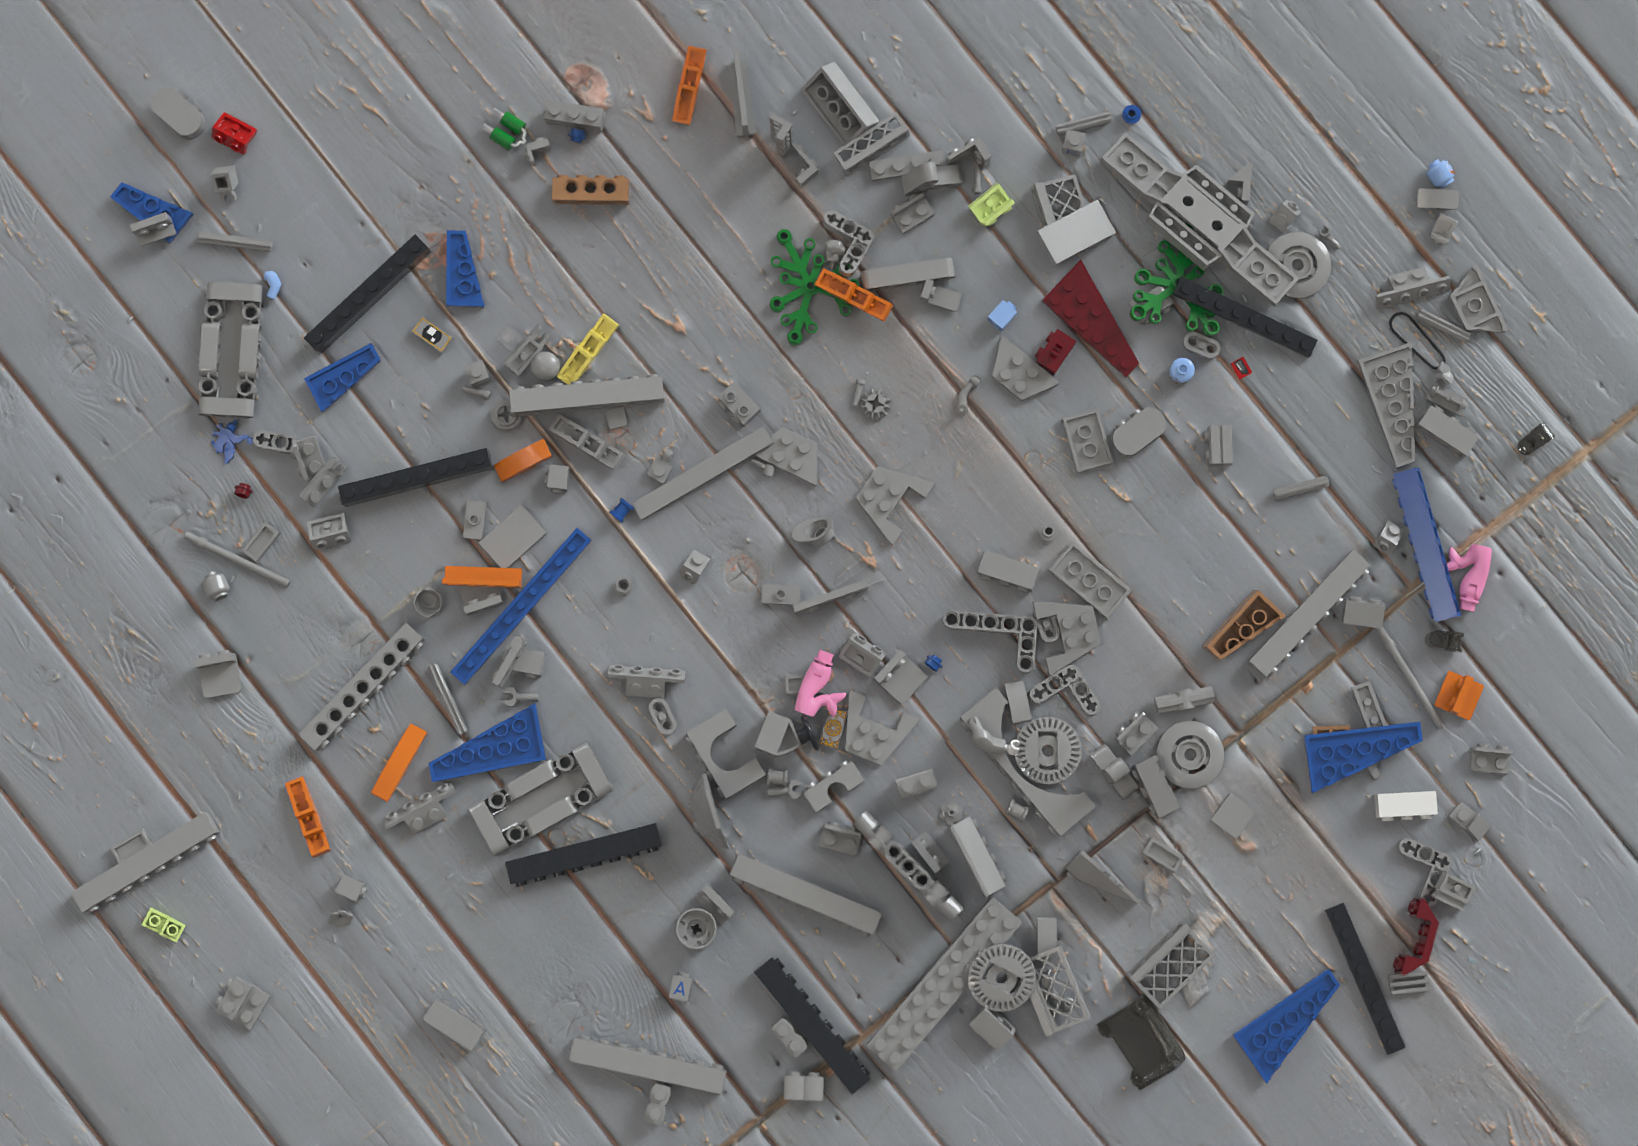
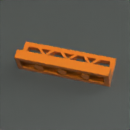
[442,566,523,588]

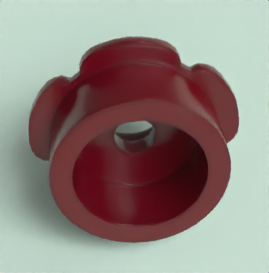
[234,483,253,499]

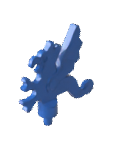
[211,419,253,464]

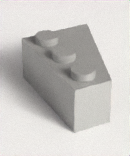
[1131,755,1180,818]

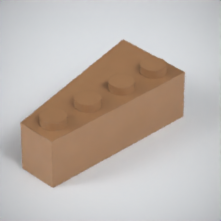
[1202,590,1286,660]

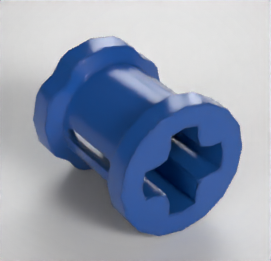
[609,498,634,523]

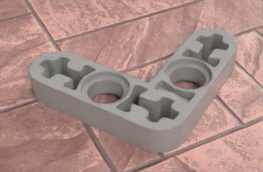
[823,211,874,277]
[1029,665,1100,715]
[1397,838,1452,907]

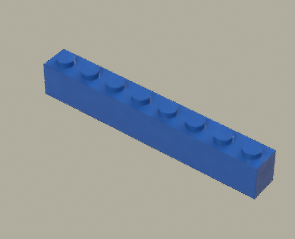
[1392,468,1461,622]

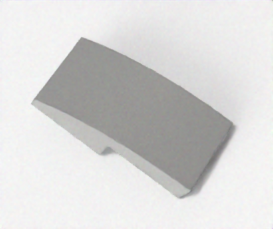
[1417,189,1459,210]
[1004,680,1031,724]
[1035,917,1057,959]

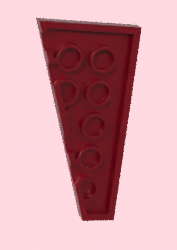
[1042,259,1139,378]

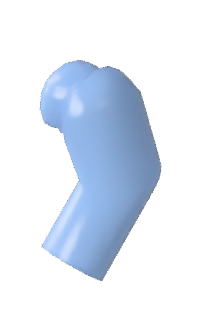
[264,271,281,300]

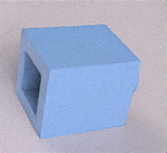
[987,300,1017,332]

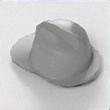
[792,516,836,546]

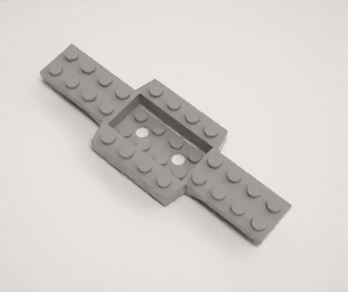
[1100,132,1299,307]

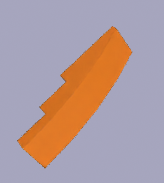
[672,45,707,125]
[814,268,893,322]
[371,723,427,803]
[285,776,331,858]

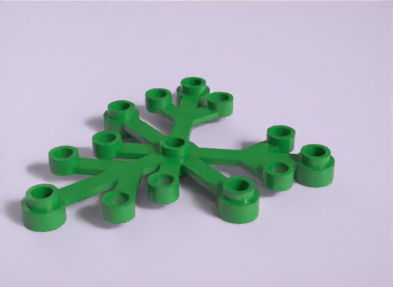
[1130,223,1224,336]
[770,229,859,346]

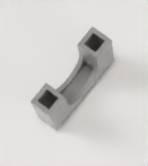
[686,709,766,799]

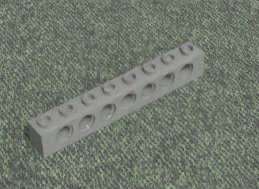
[298,623,425,751]

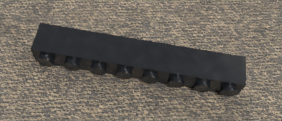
[304,234,431,355]
[338,448,494,507]
[505,823,662,887]
[754,957,871,1094]

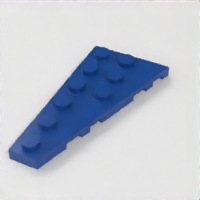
[429,703,546,782]
[1304,722,1423,793]
[1232,969,1340,1084]

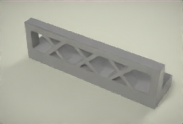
[833,112,910,177]
[770,113,794,158]

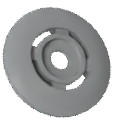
[1268,232,1331,298]
[1014,717,1082,784]
[1156,721,1224,788]
[968,944,1036,1012]

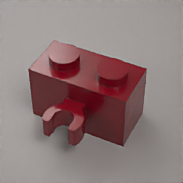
[1035,329,1077,375]

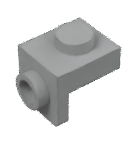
[524,137,551,166]
[1268,200,1301,232]
[1430,213,1458,245]
[1373,520,1404,555]
[679,550,710,584]

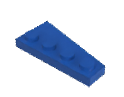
[110,182,194,244]
[446,230,484,307]
[304,343,381,413]

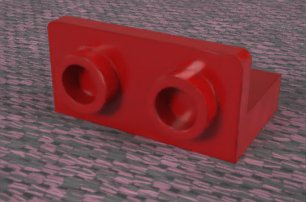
[212,112,257,155]

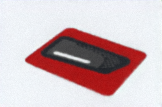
[1231,357,1252,379]

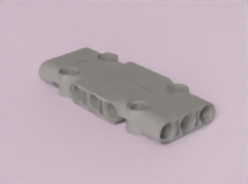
[198,282,262,418]
[468,742,614,856]
[853,811,963,921]

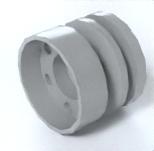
[676,908,717,950]

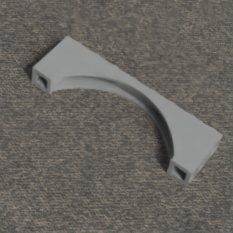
[960,688,1096,836]

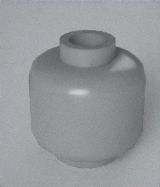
[201,572,230,601]

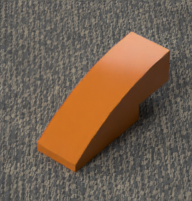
[494,439,553,482]

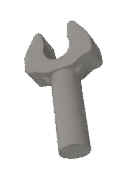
[503,687,539,707]
[767,780,803,799]

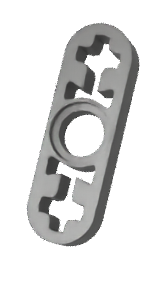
[253,430,302,454]

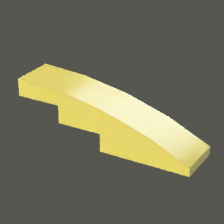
[557,314,619,385]

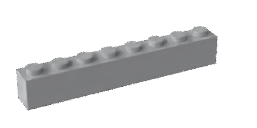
[509,374,664,417]
[1247,549,1371,678]
[71,812,220,914]
[730,854,882,937]
[569,1034,727,1094]

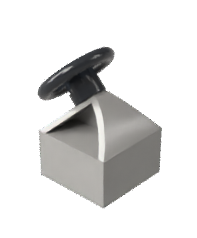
[755,711,819,757]

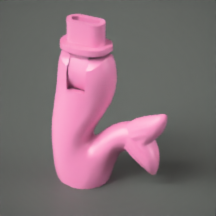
[1447,544,1492,612]
[794,650,846,717]

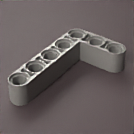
[942,611,1037,673]

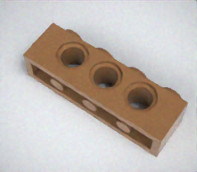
[552,175,630,205]

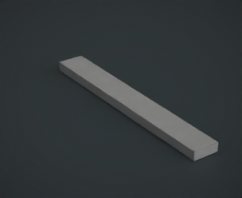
[632,426,773,520]

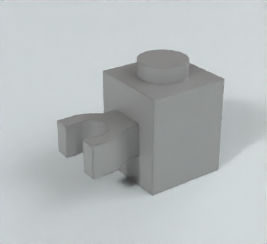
[210,166,238,203]

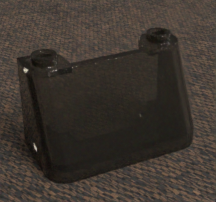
[1096,994,1185,1091]

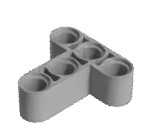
[901,162,963,196]
[1089,743,1139,800]

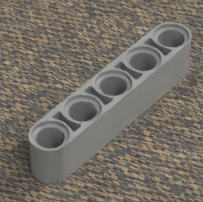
[861,258,955,292]

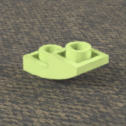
[142,907,186,943]

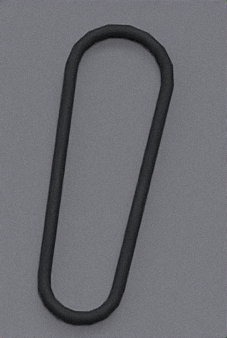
[1389,312,1446,369]

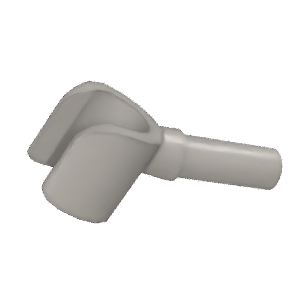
[1319,225,1341,250]
[750,458,775,477]

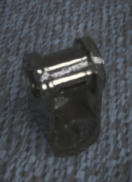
[1517,421,1555,455]
[1425,630,1464,653]

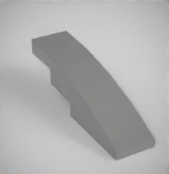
[549,414,626,471]

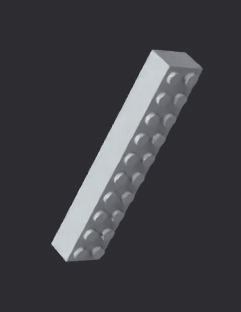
[866,897,1023,1071]

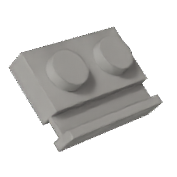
[1431,871,1476,912]

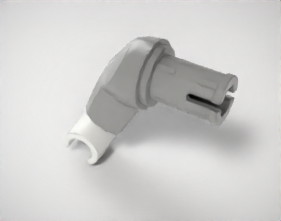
[967,716,1020,755]

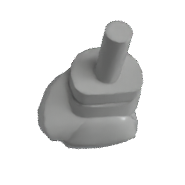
[826,240,846,271]

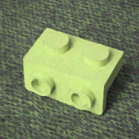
[968,183,1015,226]

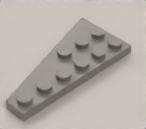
[1357,342,1415,468]

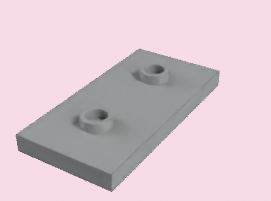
[793,580,868,615]

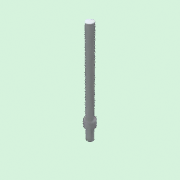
[184,532,291,587]
[1376,626,1444,729]

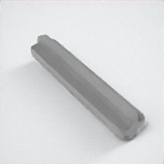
[1056,112,1111,136]
[1416,309,1470,342]
[1273,476,1329,500]

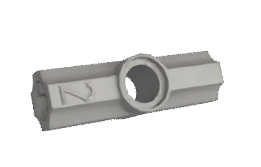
[1154,686,1215,714]

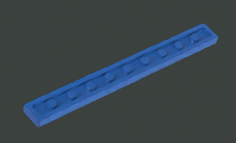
[450,528,592,685]

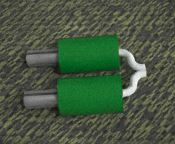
[481,108,527,151]

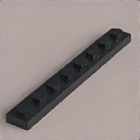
[1172,276,1317,358]
[1325,903,1406,1055]

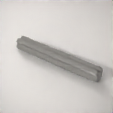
[198,231,273,252]
[428,664,468,735]

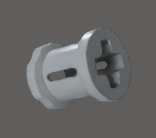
[767,768,788,787]
[1005,799,1030,823]

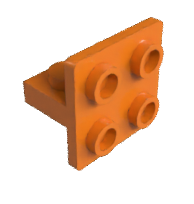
[1434,671,1484,720]

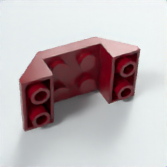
[1393,898,1439,975]

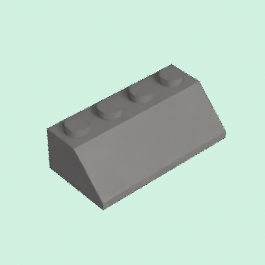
[800,62,879,146]
[949,817,1007,897]

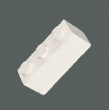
[1374,791,1438,821]

